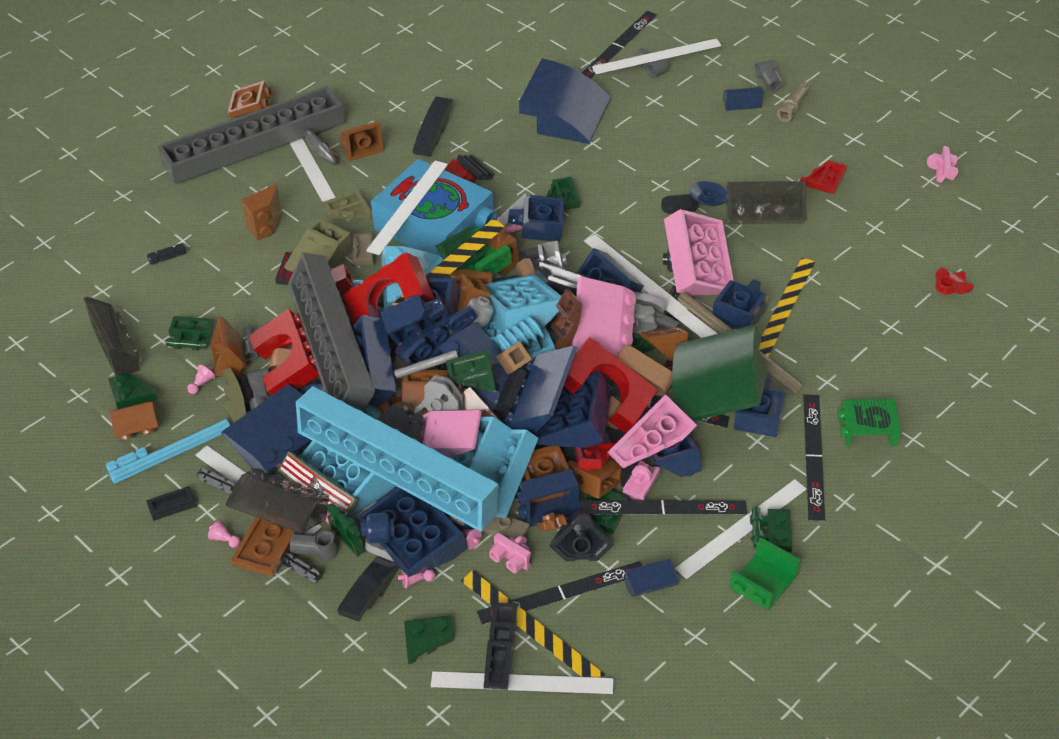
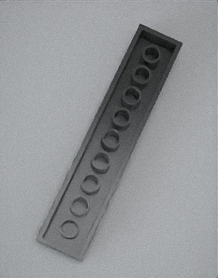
[158,86,345,184]
[288,252,375,413]

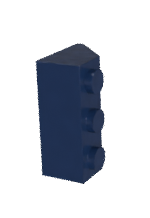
[577,248,644,293]

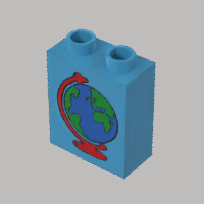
[371,159,498,256]

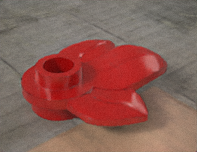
[935,267,974,295]

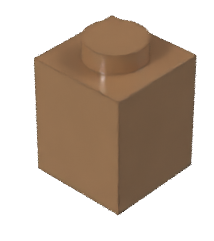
[496,341,531,374]

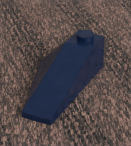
[394,306,478,366]
[651,434,702,477]

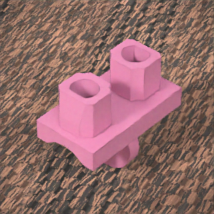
[927,146,958,183]
[623,460,660,500]
[489,533,531,574]

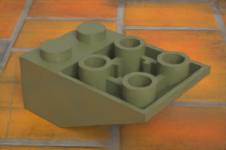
[284,218,352,272]

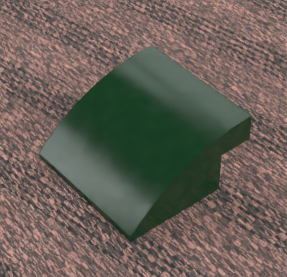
[672,324,768,421]

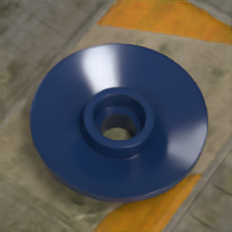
[690,181,728,206]

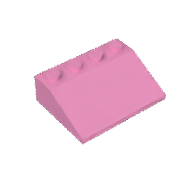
[664,209,734,296]
[572,277,636,356]

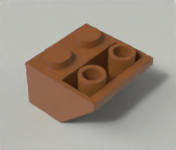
[402,370,449,415]

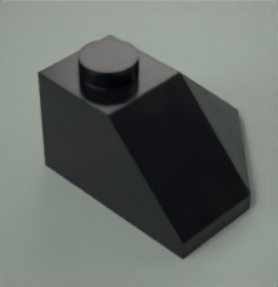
[549,506,614,561]

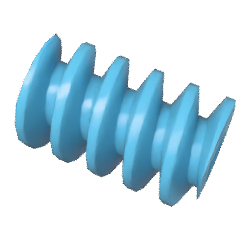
[496,317,545,352]

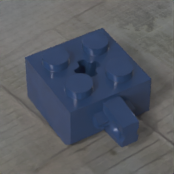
[508,195,564,242]
[713,279,769,329]
[380,294,446,345]
[734,379,786,437]

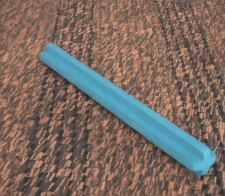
[109,419,230,484]

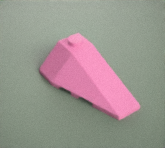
[608,394,697,468]

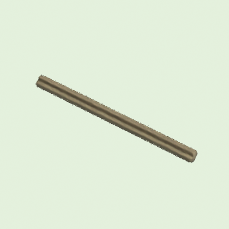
[678,292,803,394]

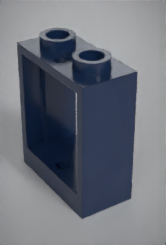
[517,469,579,527]

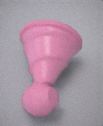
[187,365,215,394]
[208,520,241,548]
[457,527,481,550]
[398,569,435,589]

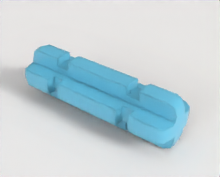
[106,447,148,473]

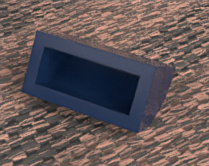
[723,87,763,111]
[625,559,679,597]

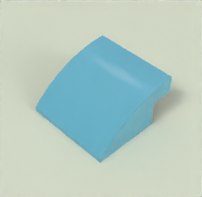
[481,274,561,349]
[299,404,396,516]
[452,417,538,518]

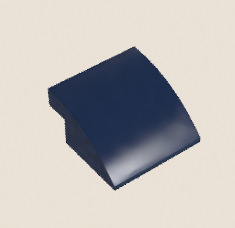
[519,58,611,144]

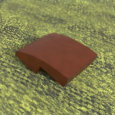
[551,288,582,345]

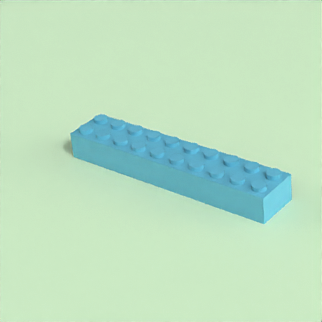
[296,386,498,532]

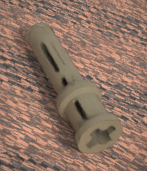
[777,81,810,122]

